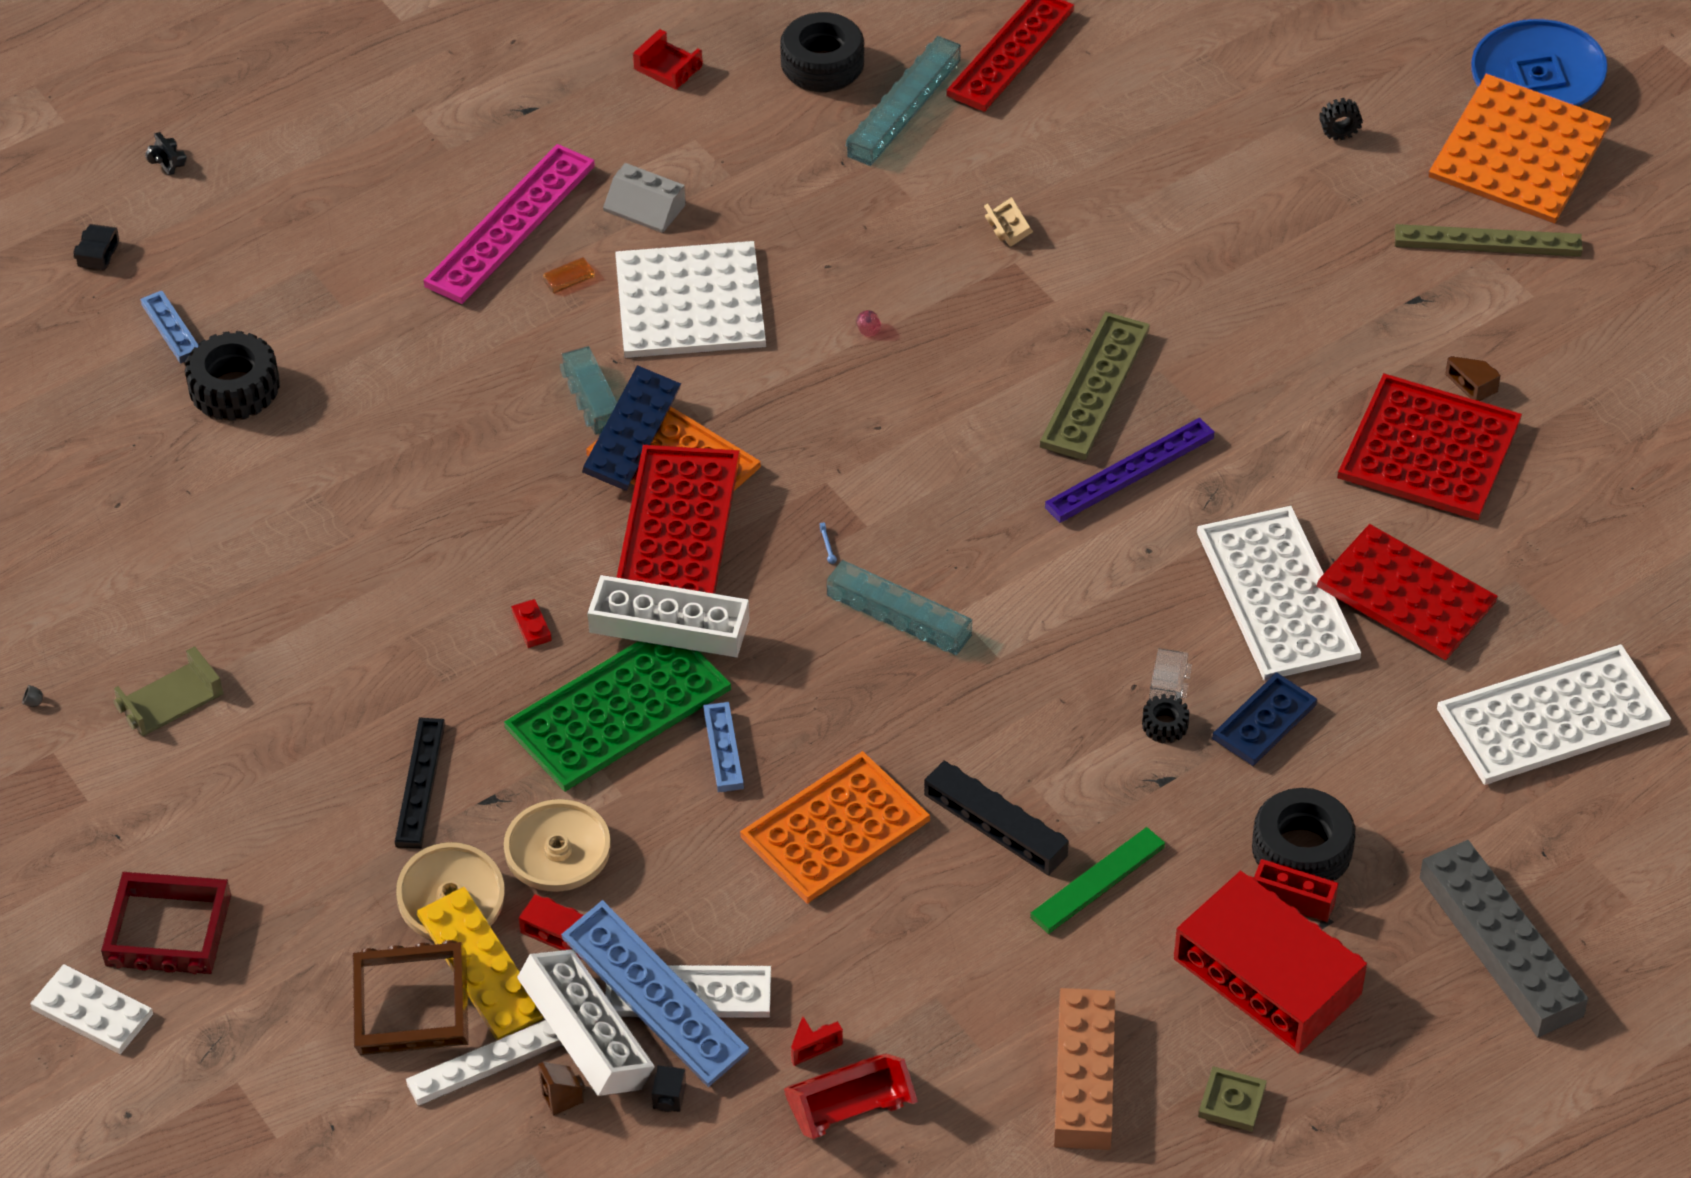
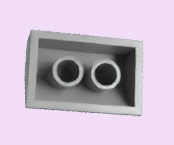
[603,163,686,233]

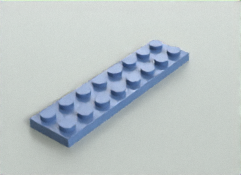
[562,900,749,1087]

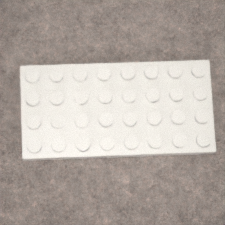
[1197,506,1361,681]
[1437,644,1671,785]

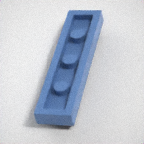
[141,290,198,363]
[703,702,744,793]

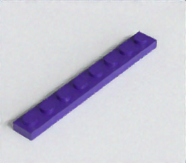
[1045,417,1215,523]

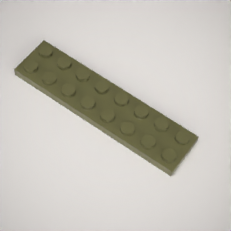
[1040,312,1150,461]

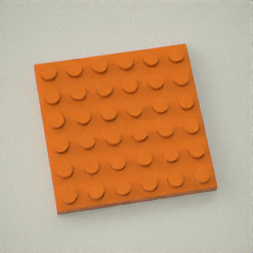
[1429,74,1612,224]

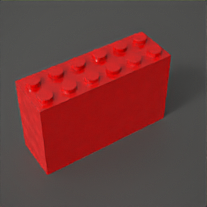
[1173,870,1367,1054]

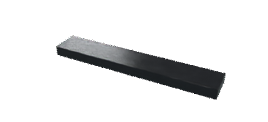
[395,717,445,849]

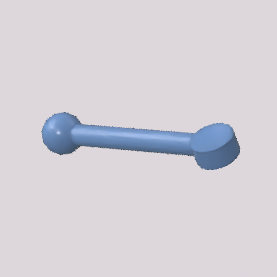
[819,522,837,564]

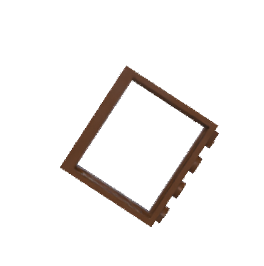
[353,940,469,1055]

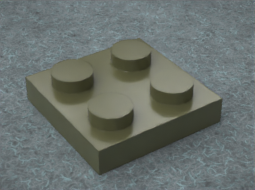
[1198,1066,1267,1132]

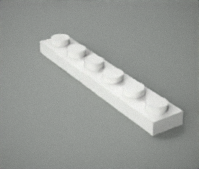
[406,1020,563,1106]

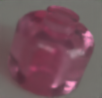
[856,310,881,337]

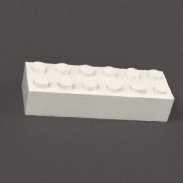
[588,575,749,657]
[517,949,655,1096]

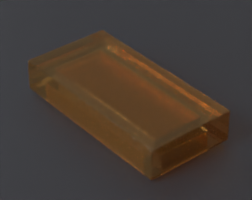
[542,257,595,294]

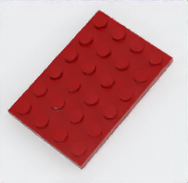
[1316,523,1498,660]

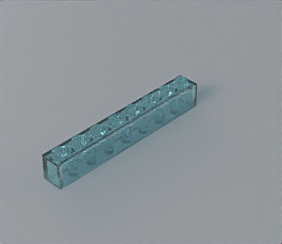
[846,36,961,166]

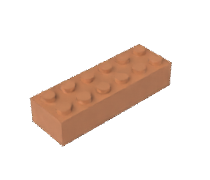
[1054,988,1115,1150]

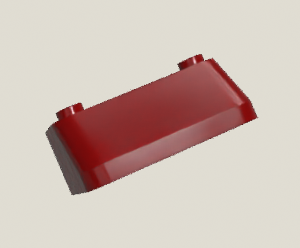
[784,1054,918,1139]

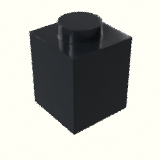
[652,1065,686,1112]

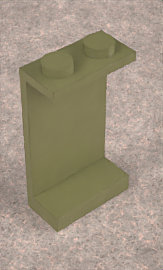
[113,646,223,737]

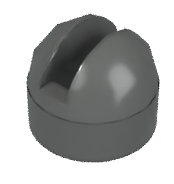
[22,685,43,707]

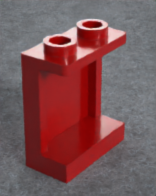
[633,29,703,90]

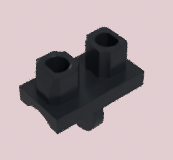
[145,132,187,175]

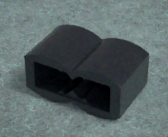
[73,224,119,270]

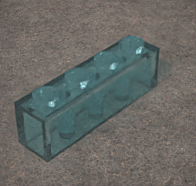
[560,346,617,435]

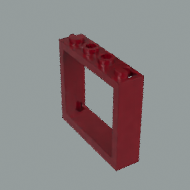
[101,872,231,975]

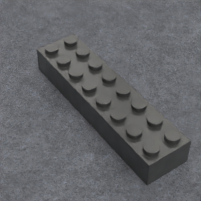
[1419,840,1588,1038]

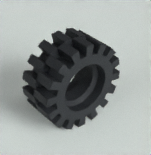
[1319,98,1363,140]
[1142,694,1190,743]

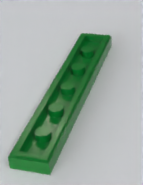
[1030,827,1165,934]

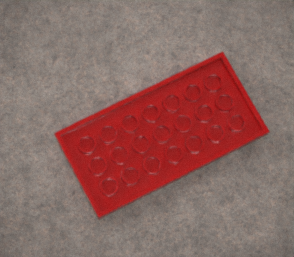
[616,445,740,594]

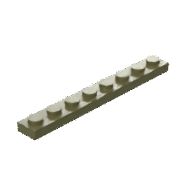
[1394,224,1582,257]

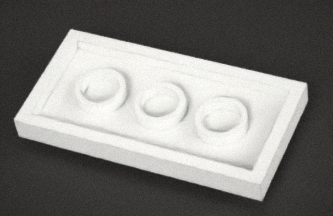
[30,964,153,1055]

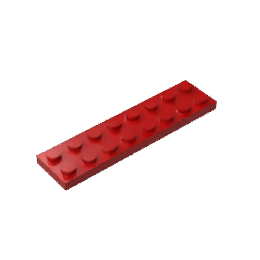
[946,0,1074,112]

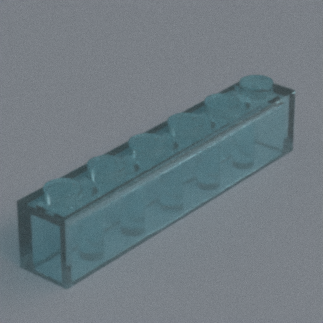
[827,560,972,655]

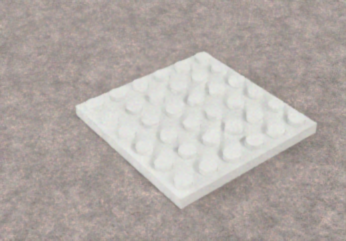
[616,241,766,358]

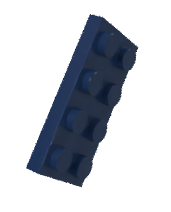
[1212,672,1317,766]

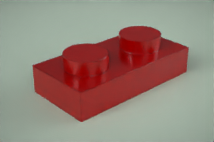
[511,599,552,648]

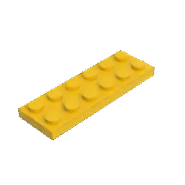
[417,887,544,1040]

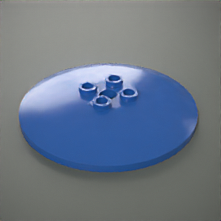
[1471,19,1607,107]

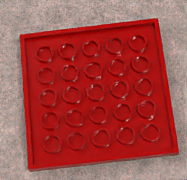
[1337,373,1522,521]

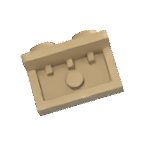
[984,197,1033,247]

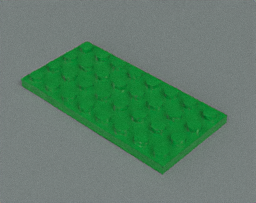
[504,641,731,792]

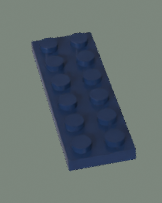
[582,365,681,491]

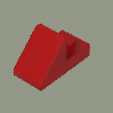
[791,1017,843,1066]

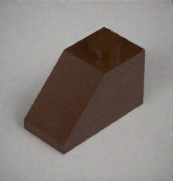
[1445,356,1501,401]
[538,1062,585,1116]

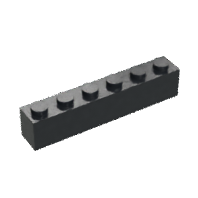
[924,760,1069,876]

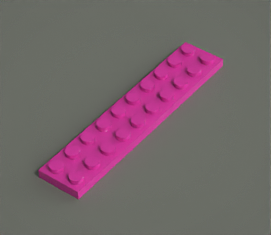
[423,144,595,304]

